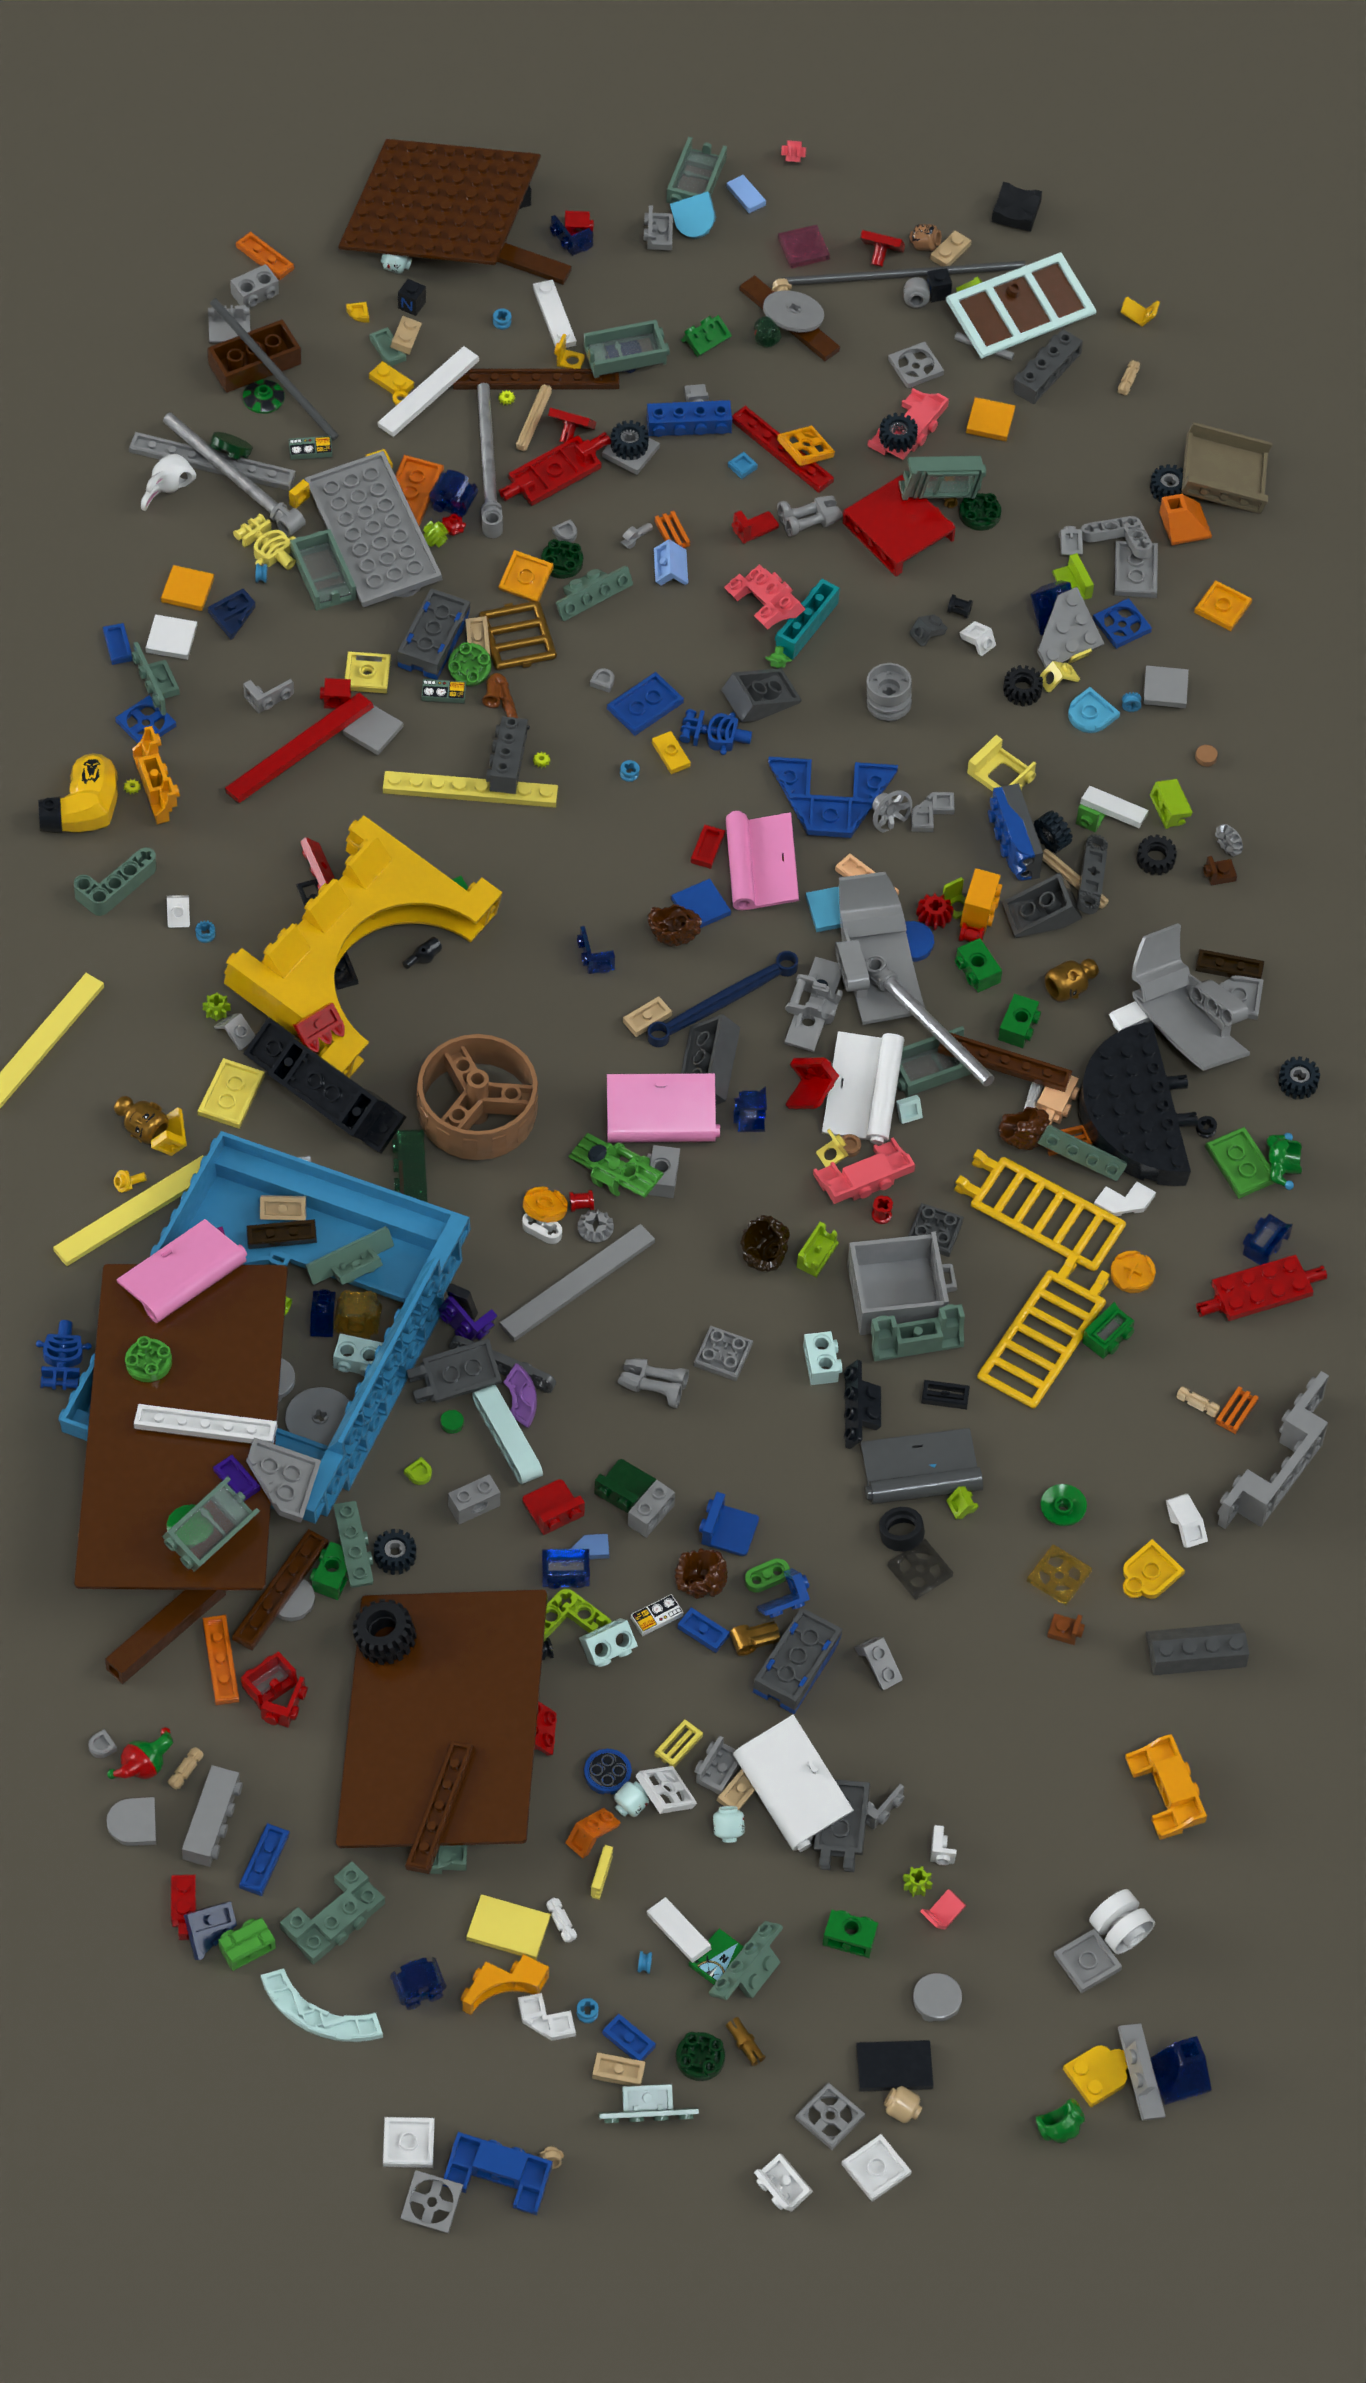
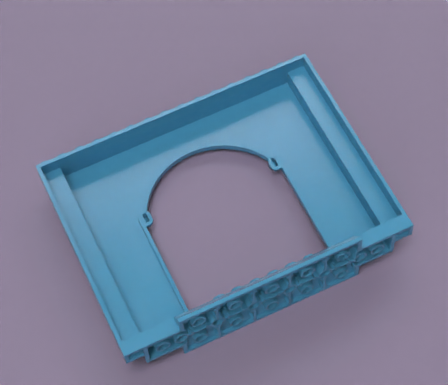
[58,1131,471,1524]

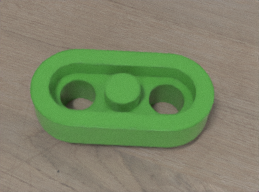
[745,1558,789,1593]

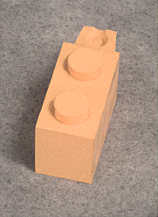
[1036,1076,1080,1125]

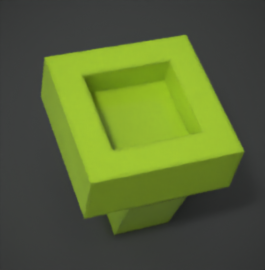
[946,1486,979,1519]

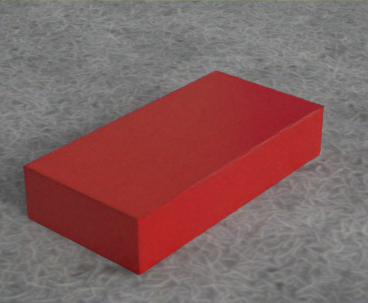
[691,825,725,869]

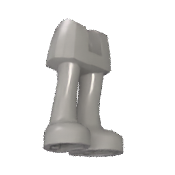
[777,496,843,537]
[618,1358,689,1409]

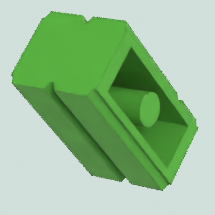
[218,1918,276,1971]

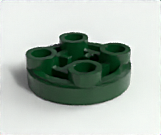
[210,432,253,459]
[959,493,1001,531]
[541,539,583,579]
[676,2032,725,2081]

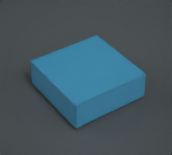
[728,452,758,479]

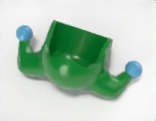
[1266,1133,1302,1190]

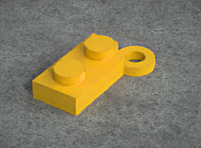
[369,361,414,405]

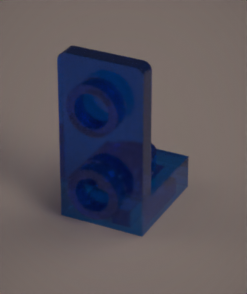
[310,1289,336,1337]

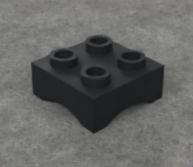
[992,182,1042,232]

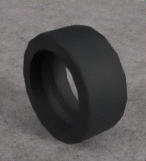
[879,1507,925,1552]

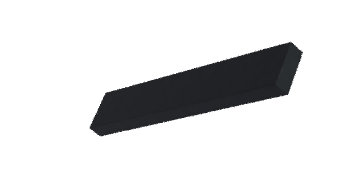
[296,879,359,990]

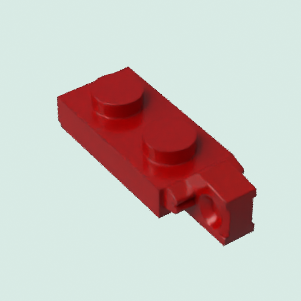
[171,1875,196,1940]

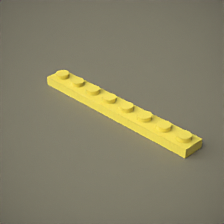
[383,771,558,808]

